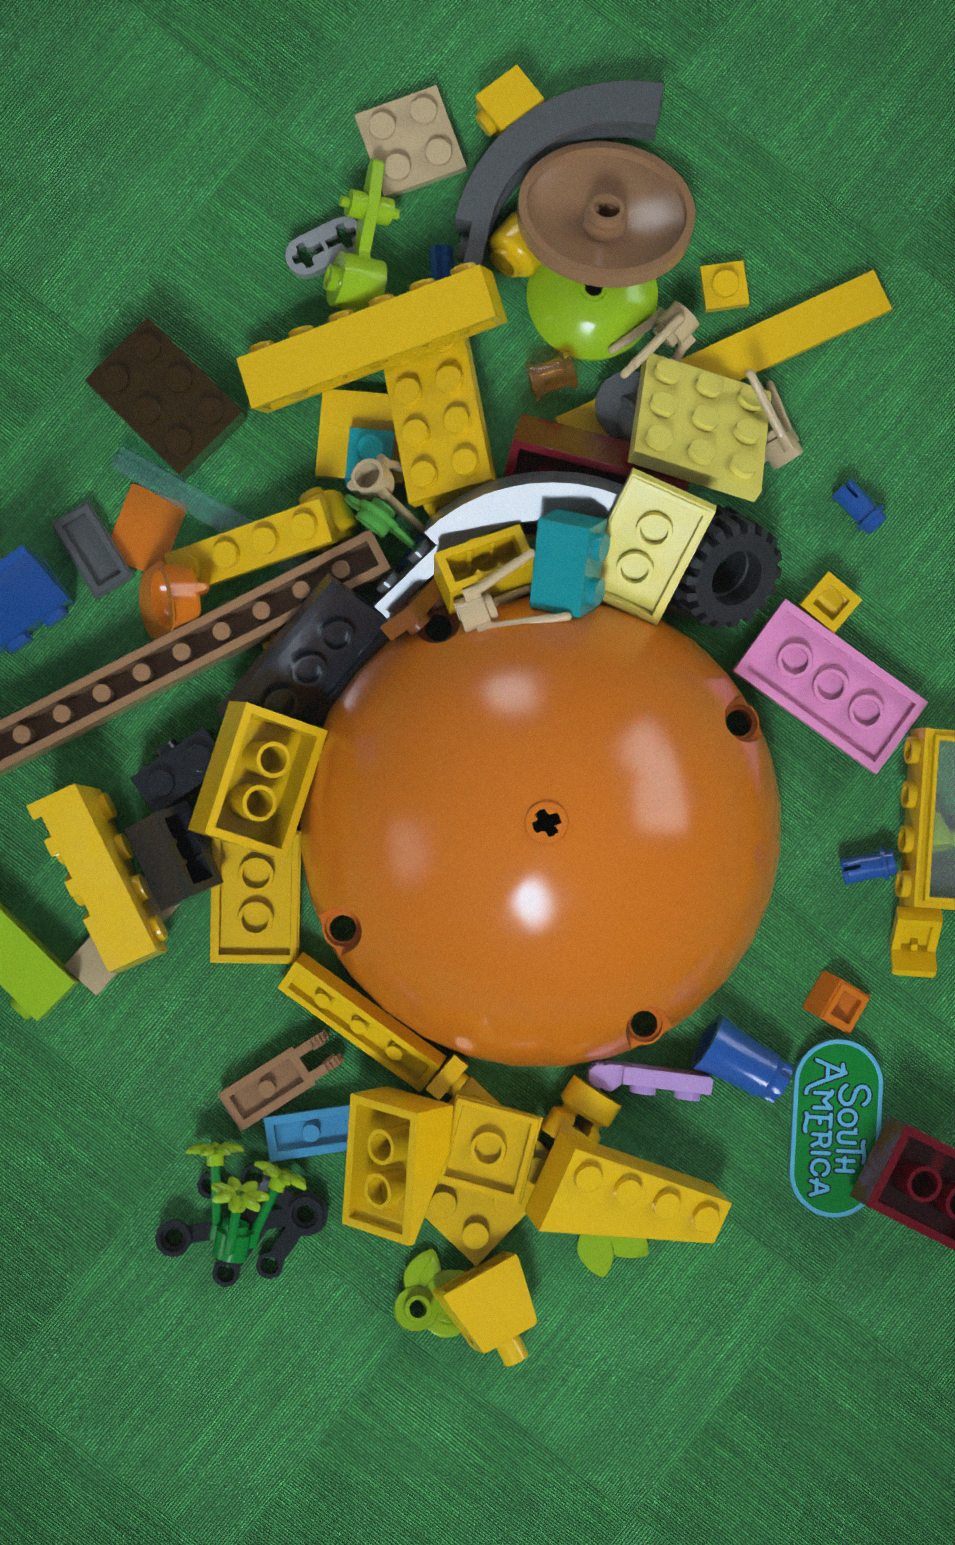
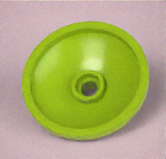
[526,264,658,361]

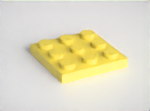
[628,353,772,502]

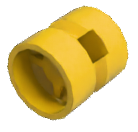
[541,1075,622,1143]

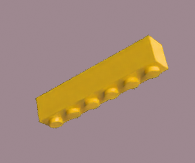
[236,262,508,413]

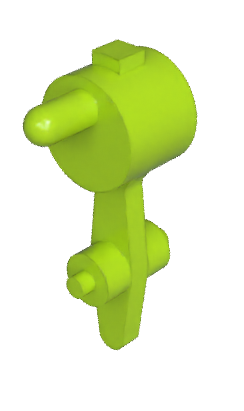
[323,158,400,313]

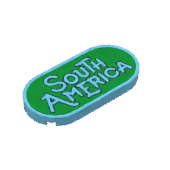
[788,1038,883,1218]

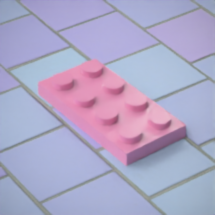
[732,599,928,774]

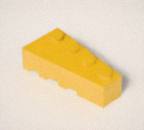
[26,783,168,973]
[524,1130,732,1244]

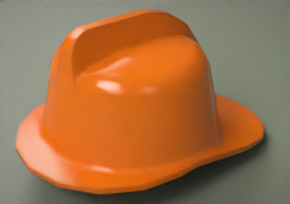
[139,560,210,640]

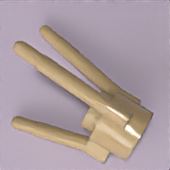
[608,301,700,379]
[746,369,804,470]
[347,454,431,541]
[453,549,572,632]

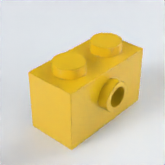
[434,524,534,615]

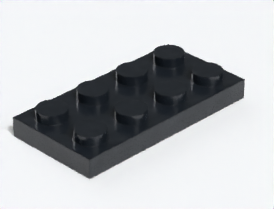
[216,573,389,726]

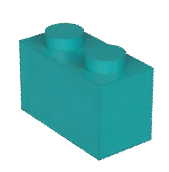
[529,509,610,618]

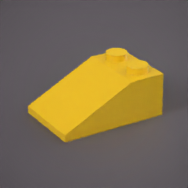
[342,1086,453,1246]

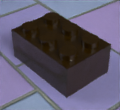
[85,317,246,482]

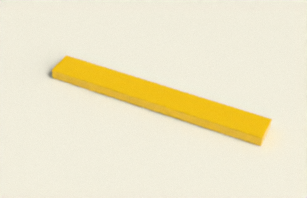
[555,270,892,436]

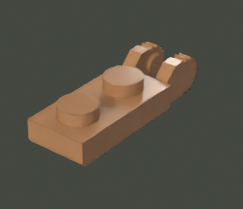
[217,1029,345,1132]

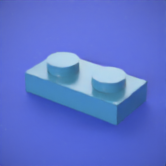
[264,1104,350,1162]

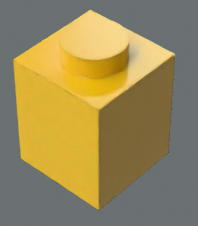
[474,65,544,137]

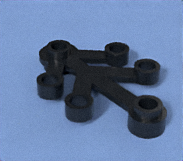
[155,1163,328,1287]

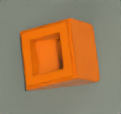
[803,971,871,1035]

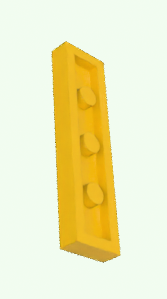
[164,498,339,587]
[277,952,447,1092]

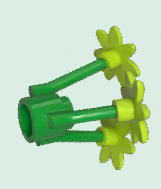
[186,1141,307,1263]

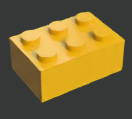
[188,701,328,860]

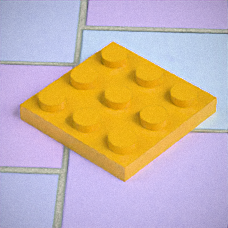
[425,1076,550,1266]

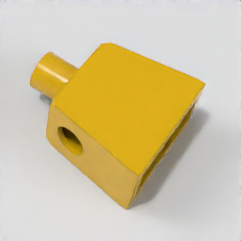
[432,1250,537,1367]

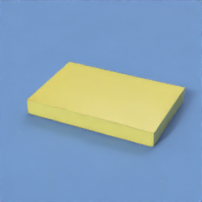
[601,468,716,626]

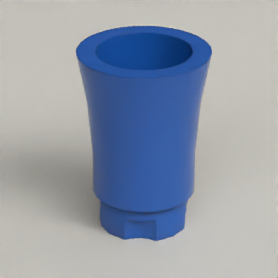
[690,1014,794,1103]

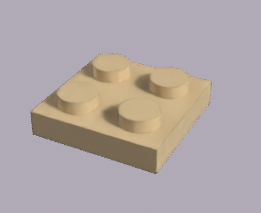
[354,85,467,198]

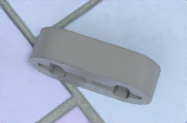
[285,216,358,280]

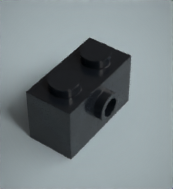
[130,727,216,812]
[125,801,224,911]

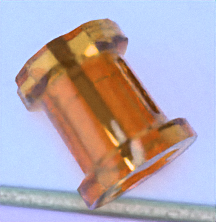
[524,349,578,401]

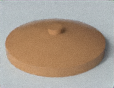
[517,141,696,288]

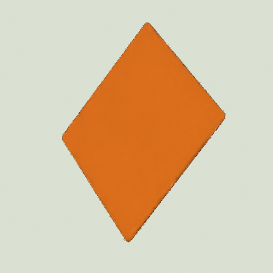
[111,483,188,572]

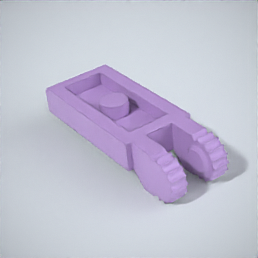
[586,1060,713,1101]

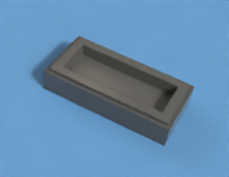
[50,501,135,600]

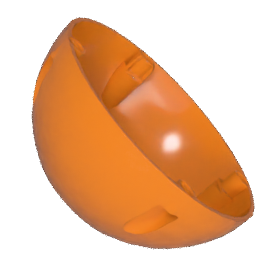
[300,593,781,1067]

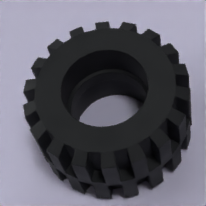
[671,505,782,629]

